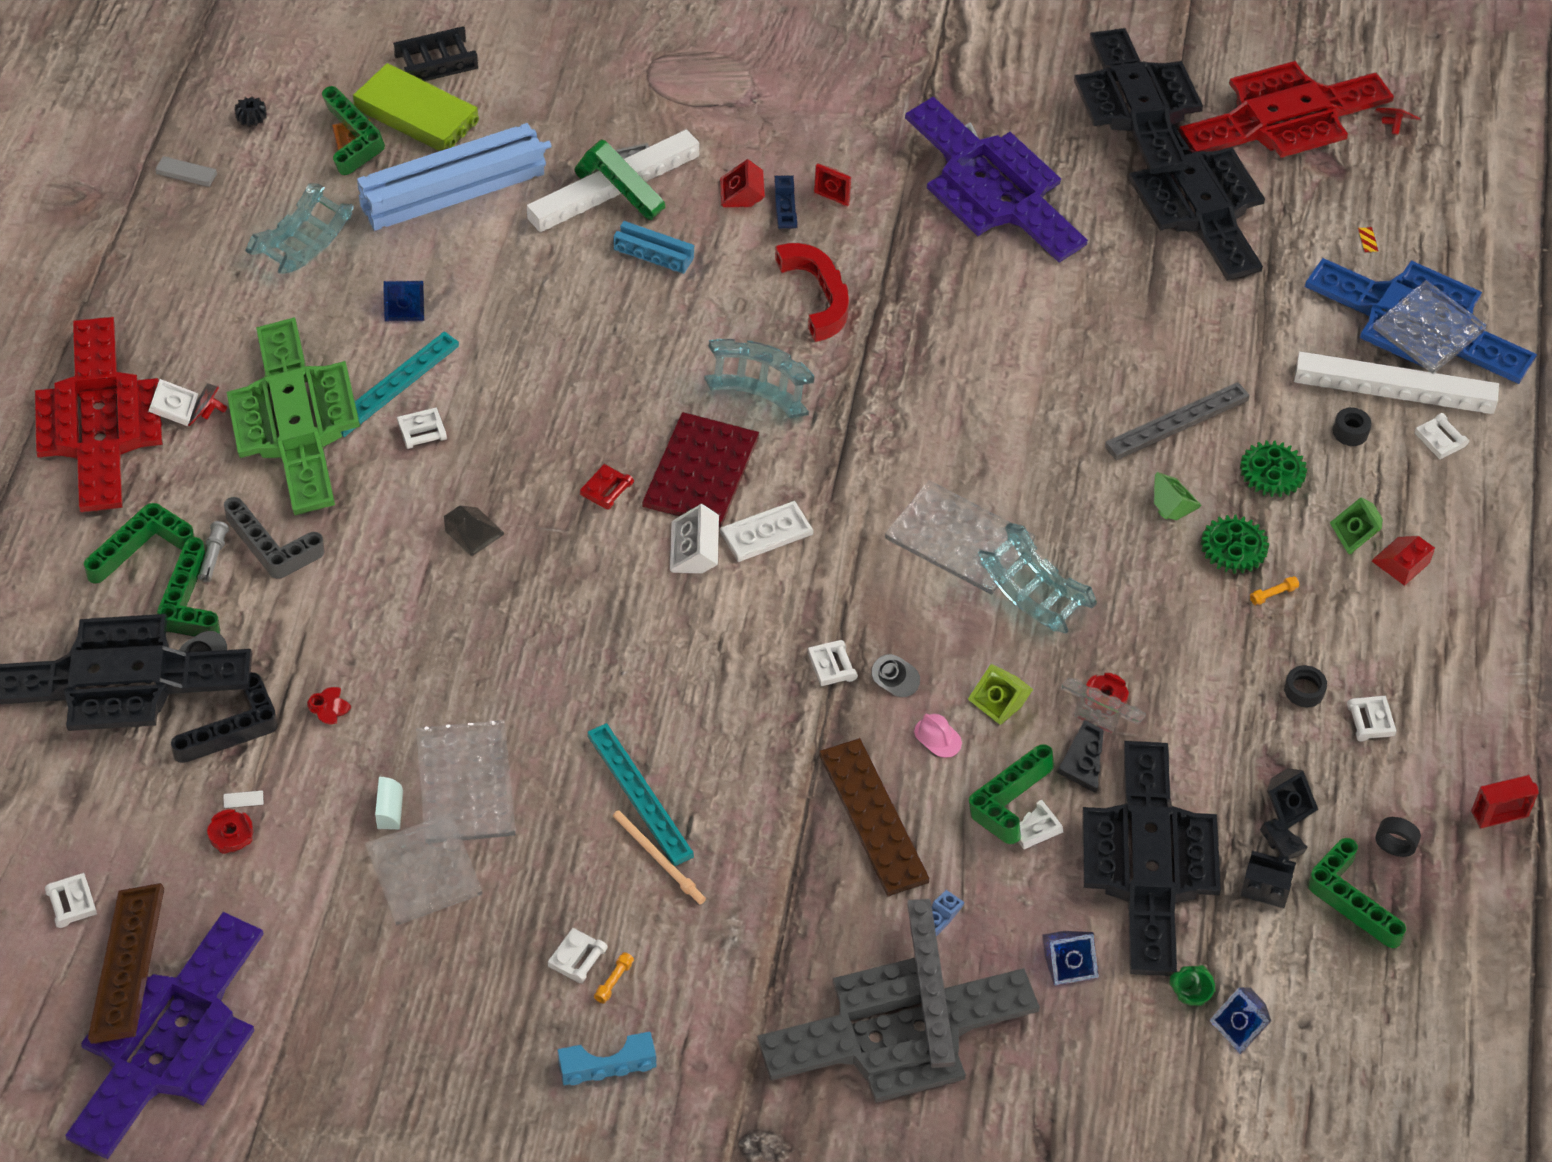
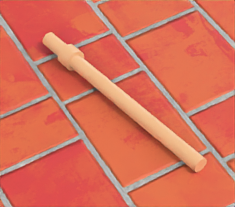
[613,810,706,904]

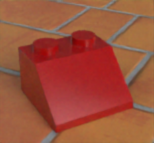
[720,159,765,207]
[1372,536,1435,586]

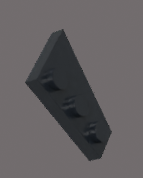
[1057,720,1104,793]

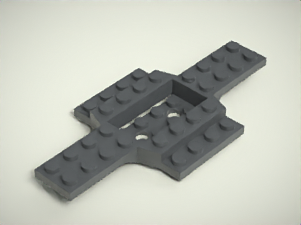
[757,958,1040,1103]

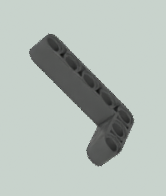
[224,497,325,579]

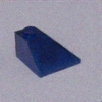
[383,280,425,321]
[1042,931,1099,986]
[1209,987,1272,1054]

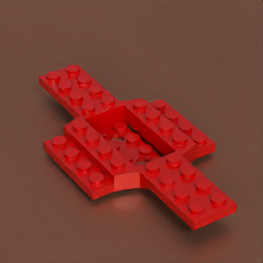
[1179,61,1394,158]
[35,317,163,512]

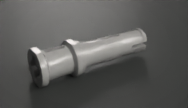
[198,521,229,582]

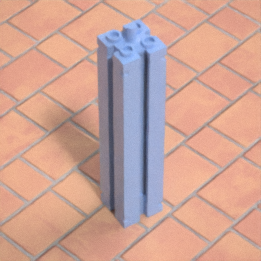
[357,123,551,231]

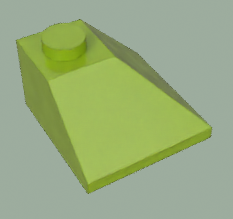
[968,664,1033,725]

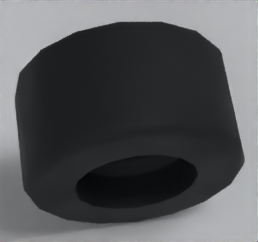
[1333,407,1372,446]

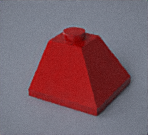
[814,163,851,206]

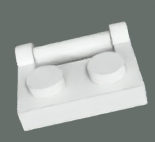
[397,407,447,449]
[1414,413,1469,459]
[808,640,858,686]
[1347,696,1396,741]
[45,873,97,928]
[548,928,608,983]

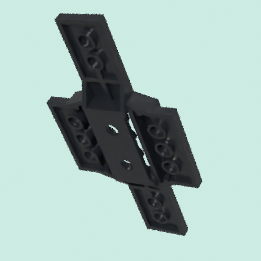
[1074,28,1203,174]
[1128,124,1265,280]
[0,614,252,731]
[1082,741,1221,976]

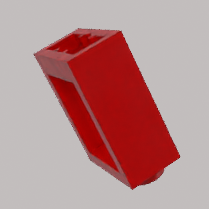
[1471,775,1539,829]

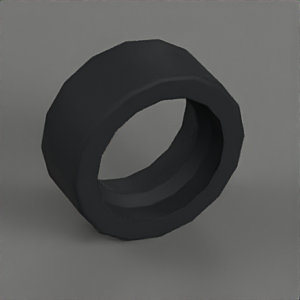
[1284,665,1327,708]
[1375,817,1421,857]

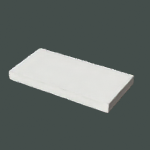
[720,501,813,562]

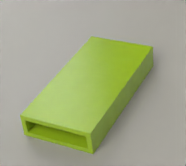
[353,63,479,151]

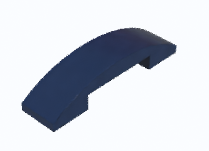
[774,175,798,229]

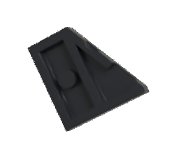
[1260,818,1308,863]

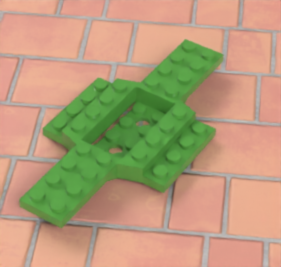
[226,317,360,515]

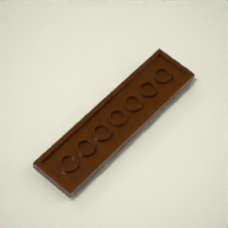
[819,738,930,897]
[88,883,165,1044]

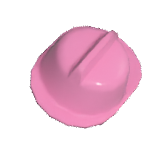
[914,714,962,758]

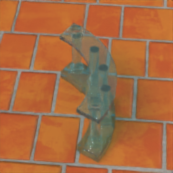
[245,183,354,274]
[704,339,815,418]
[978,523,1097,634]

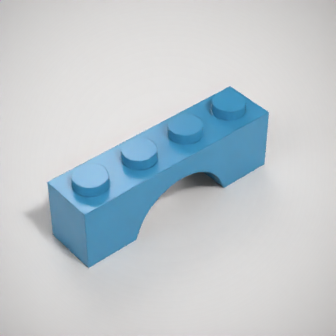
[557,1031,656,1085]

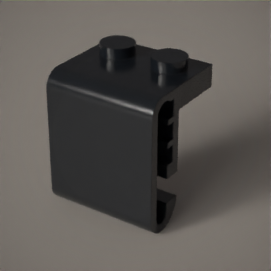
[1240,850,1296,909]

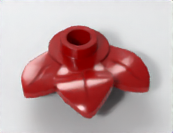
[307,687,351,724]

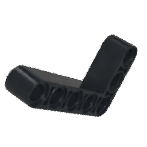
[171,672,278,763]

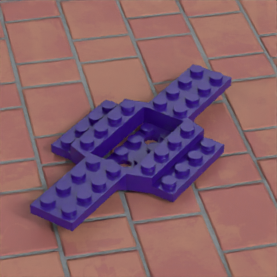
[905,96,1088,263]
[65,912,264,1160]

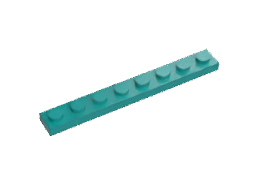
[341,331,459,437]
[588,723,694,866]

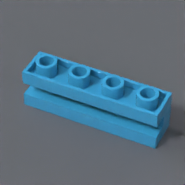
[614,221,694,274]

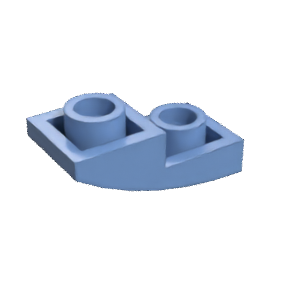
[932,890,965,936]

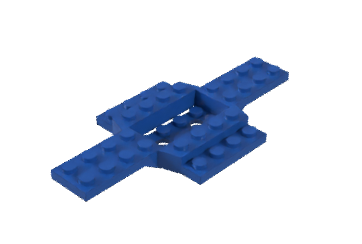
[1305,258,1537,384]

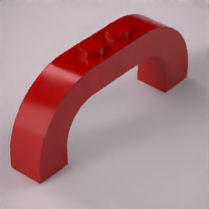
[775,243,849,342]

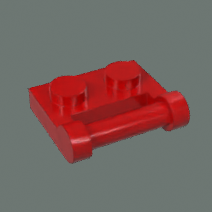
[580,464,634,510]

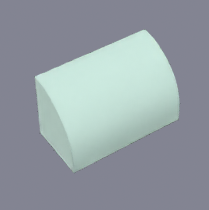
[375,777,403,829]

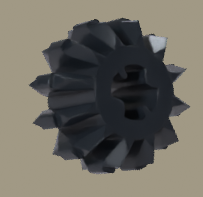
[234,96,267,127]

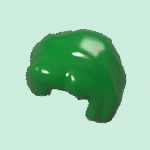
[1169,965,1216,1006]

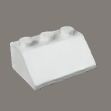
[670,504,719,573]

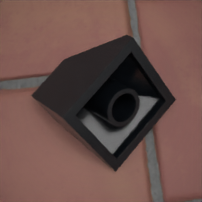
[1267,768,1319,829]

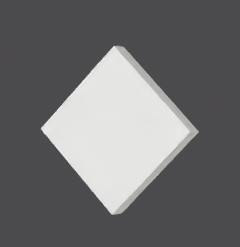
[148,379,199,426]

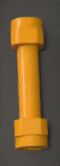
[1250,576,1299,605]
[594,952,634,1004]

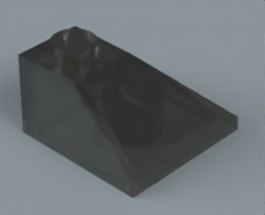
[444,505,504,556]

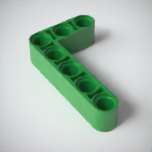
[322,86,385,175]
[574,139,666,220]
[84,503,195,584]
[157,537,221,637]
[969,744,1054,844]
[1308,838,1406,948]

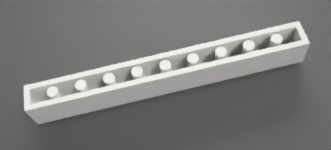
[527,129,699,232]
[1294,351,1499,414]

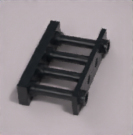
[393,26,478,81]

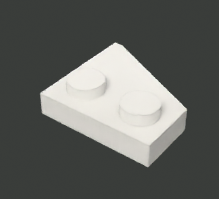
[1018,800,1063,849]

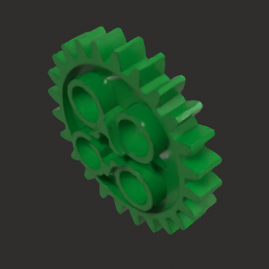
[1239,440,1307,497]
[1200,515,1269,574]

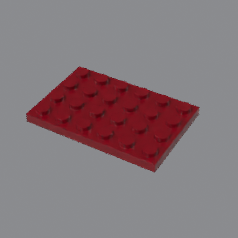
[642,412,759,528]

